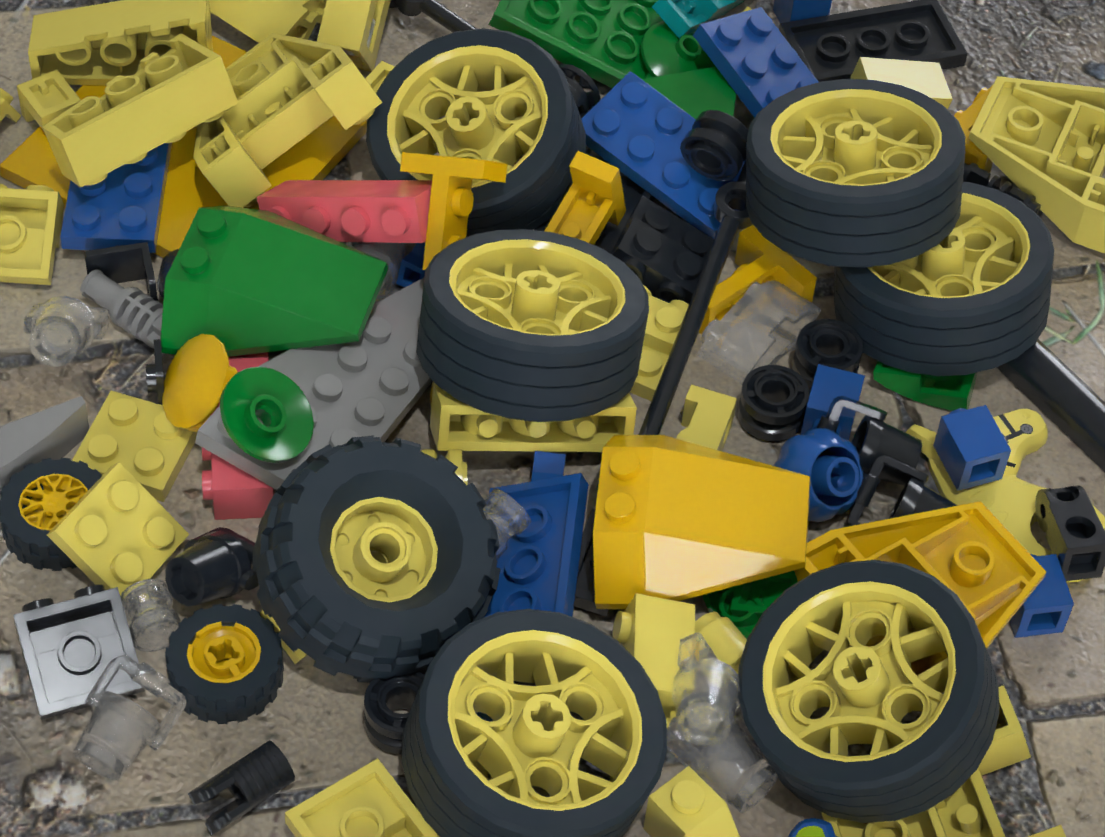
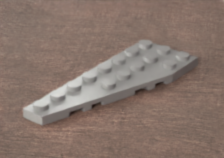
[195,278,433,490]

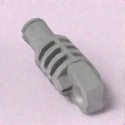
[80,270,163,349]

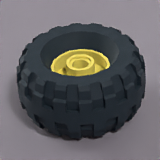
[253,435,501,683]

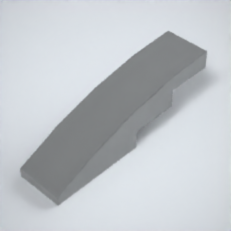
[0,396,89,500]

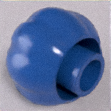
[773,428,864,522]

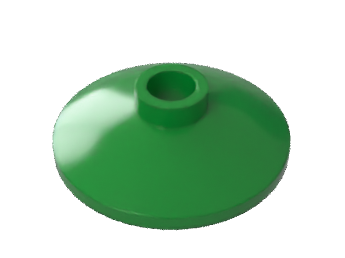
[641,21,715,77]
[220,367,314,463]

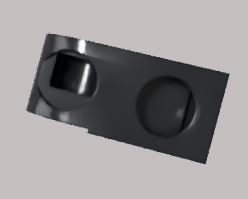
[1035,485,1105,581]

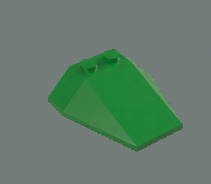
[160,206,388,357]

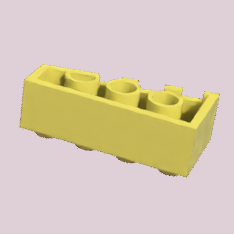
[28,0,213,86]
[42,33,238,187]

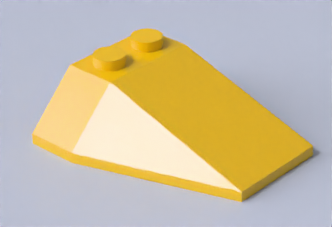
[593,435,810,609]
[794,501,1046,693]

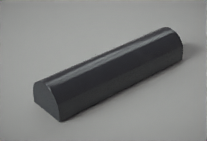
[996,339,1105,472]

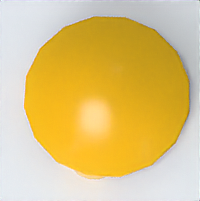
[162,334,238,432]

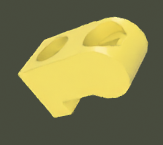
[676,384,737,451]

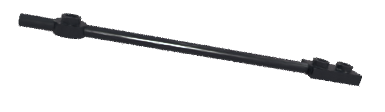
[574,160,753,617]

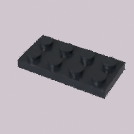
[779,0,968,82]

